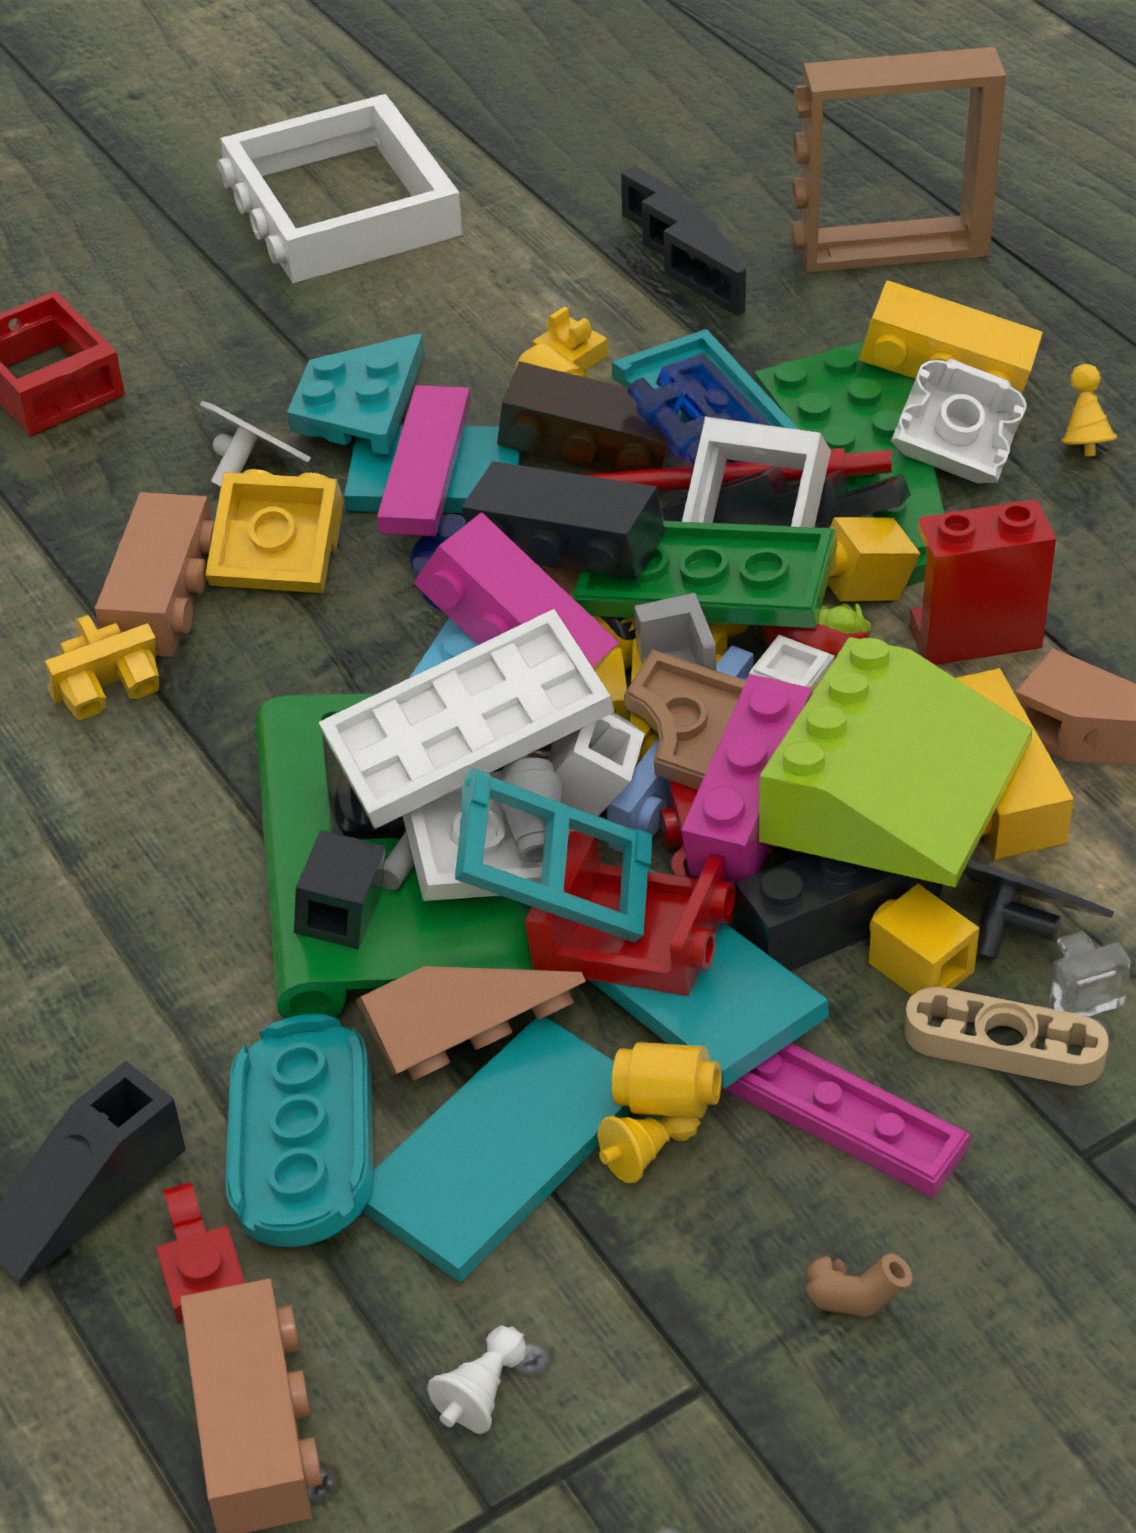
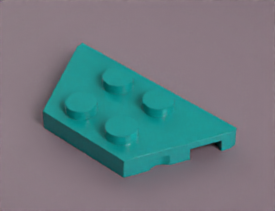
[287,334,425,454]

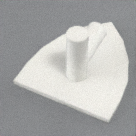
[199,401,311,486]

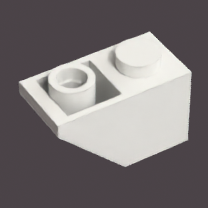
[548,713,645,816]

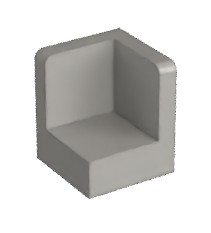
[634,593,716,671]

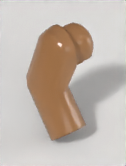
[806,1253,913,1317]

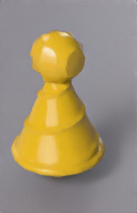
[1061,364,1118,456]
[597,1116,701,1184]

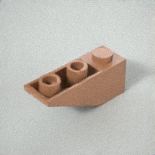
[1015,648,1136,766]
[356,966,586,1081]

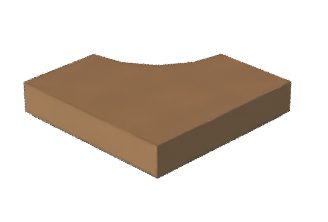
[624,649,746,790]

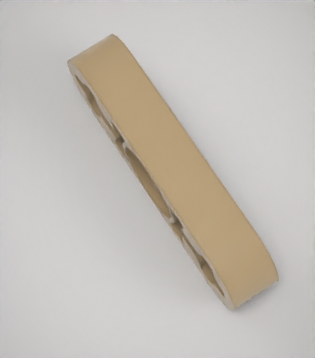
[904,987,1109,1086]

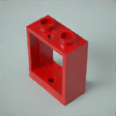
[0,291,125,436]

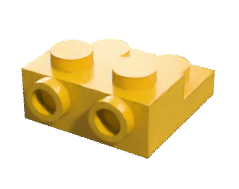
[205,469,344,593]

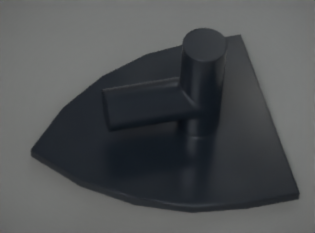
[963,860,1114,960]

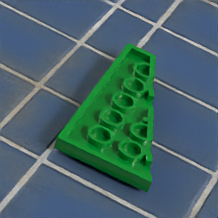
[754,341,944,587]

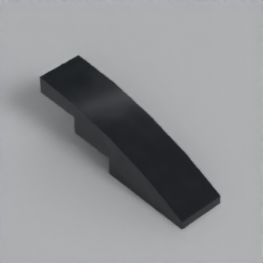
[621,165,746,316]
[661,466,911,526]

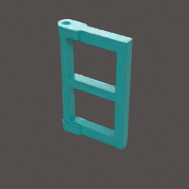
[455,768,652,942]

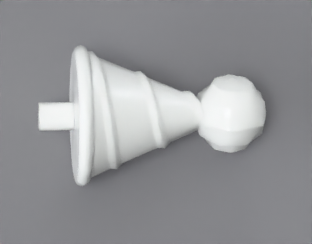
[427,1325,526,1434]

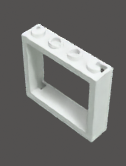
[217,94,463,284]

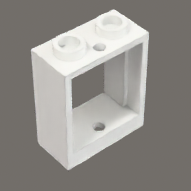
[682,417,831,527]

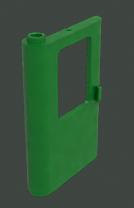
[255,694,534,1018]

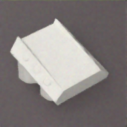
[891,359,1027,484]

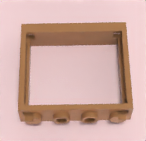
[790,47,1006,273]

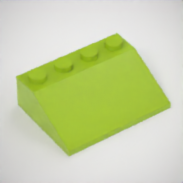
[759,637,1032,887]

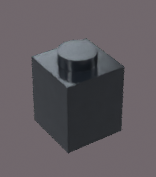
[294,830,386,949]

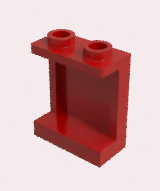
[909,500,1056,665]
[525,831,736,996]

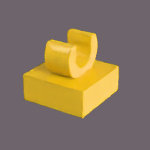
[532,306,608,371]

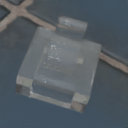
[1049,931,1131,1017]

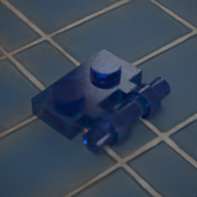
[627,353,772,466]

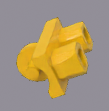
[45,615,159,721]

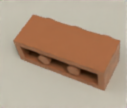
[95,492,215,657]
[180,1278,323,1533]

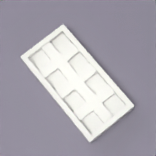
[319,609,615,829]

